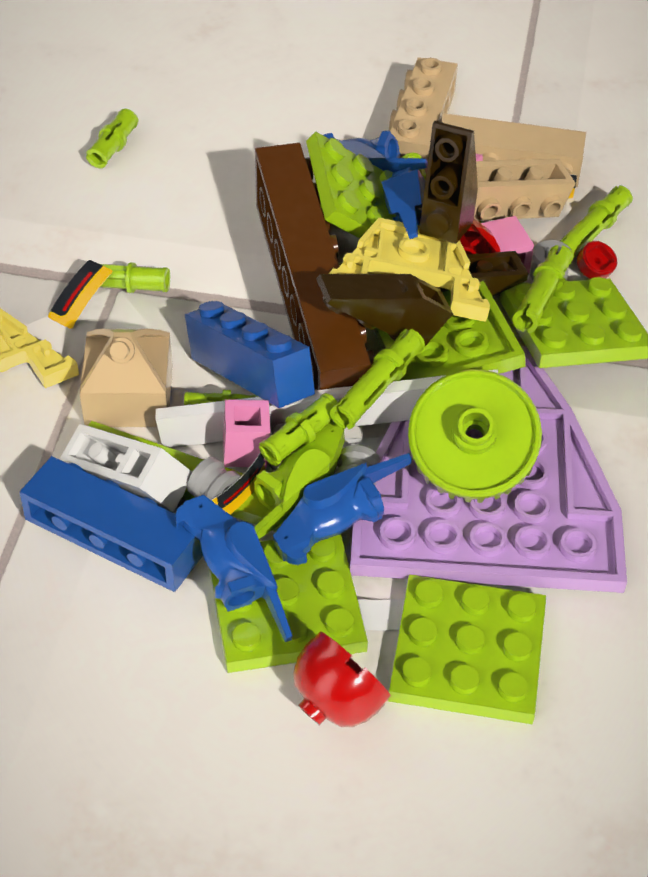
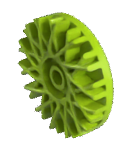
[408,369,542,503]

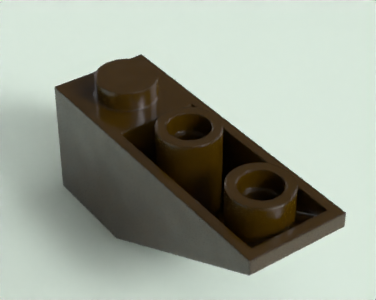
[419,121,478,244]
[316,274,453,346]

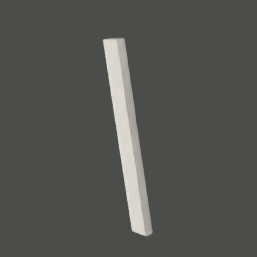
[155,370,498,448]

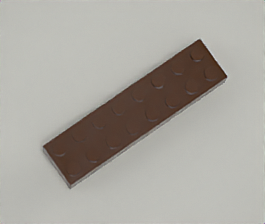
[255,142,375,390]

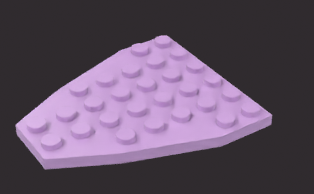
[350,346,627,593]

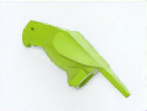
[254,421,345,539]

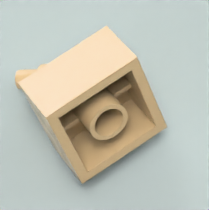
[80,329,173,427]

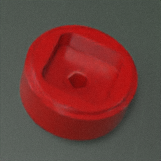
[577,241,617,279]

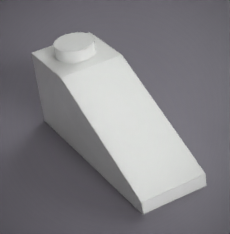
[60,424,192,512]

